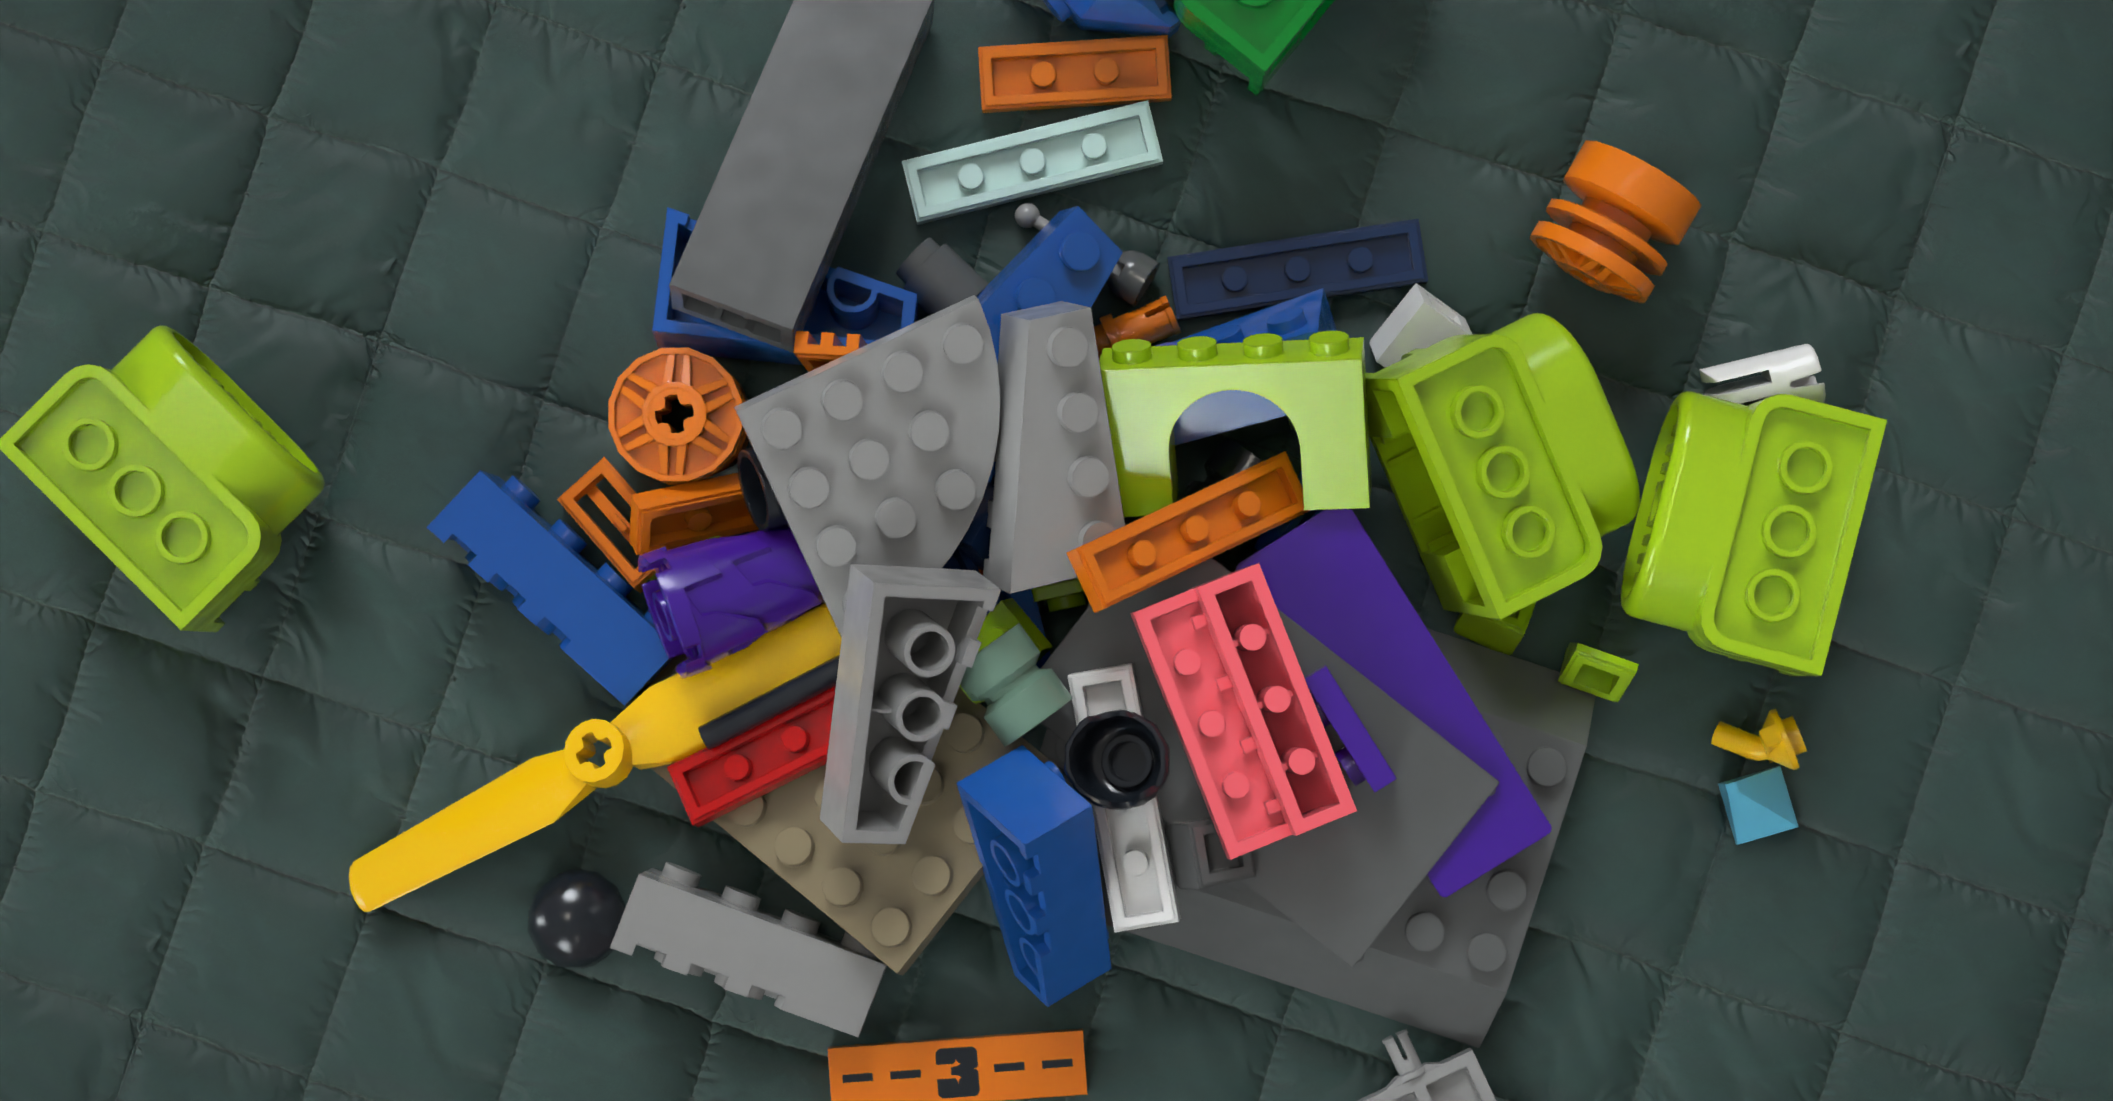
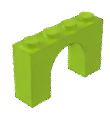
[1099,331,1372,517]

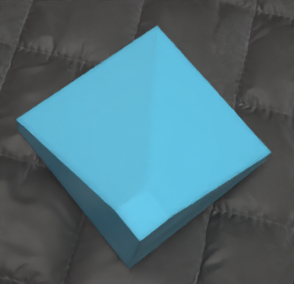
[1718,766,1799,845]

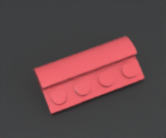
[1130,563,1357,860]

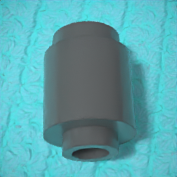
[896,237,989,315]

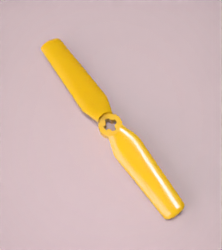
[349,603,841,912]

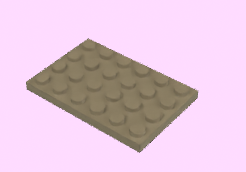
[647,602,1065,976]

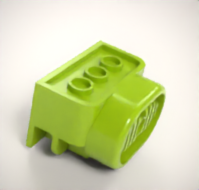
[1366,313,1640,620]
[0,325,325,632]
[1621,391,1887,676]

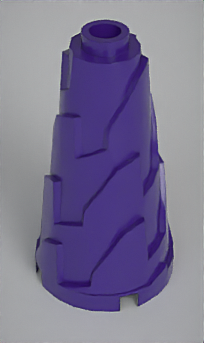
[638,526,824,678]

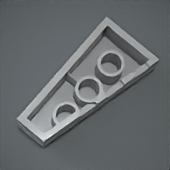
[820,564,1001,844]
[610,862,887,1037]

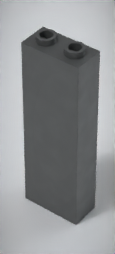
[669,0,934,353]

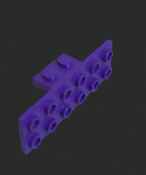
[1236,509,1552,897]

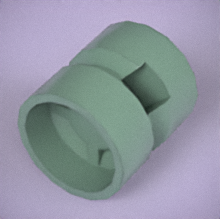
[960,623,1073,747]

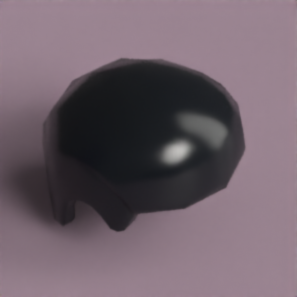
[1064,709,1170,810]
[528,869,626,969]

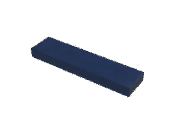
[1167,218,1428,321]

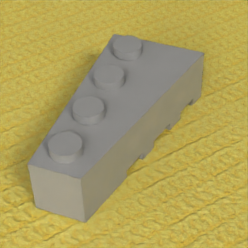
[983,301,1125,594]

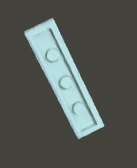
[902,100,1163,225]

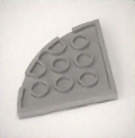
[734,295,1001,639]

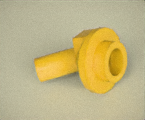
[1711,708,1807,770]

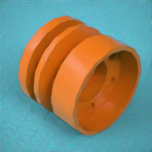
[1529,140,1702,303]
[608,347,749,486]

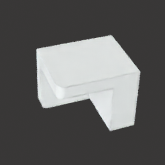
[1369,283,1473,368]

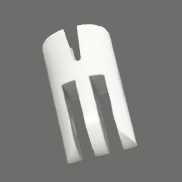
[1699,344,1826,406]

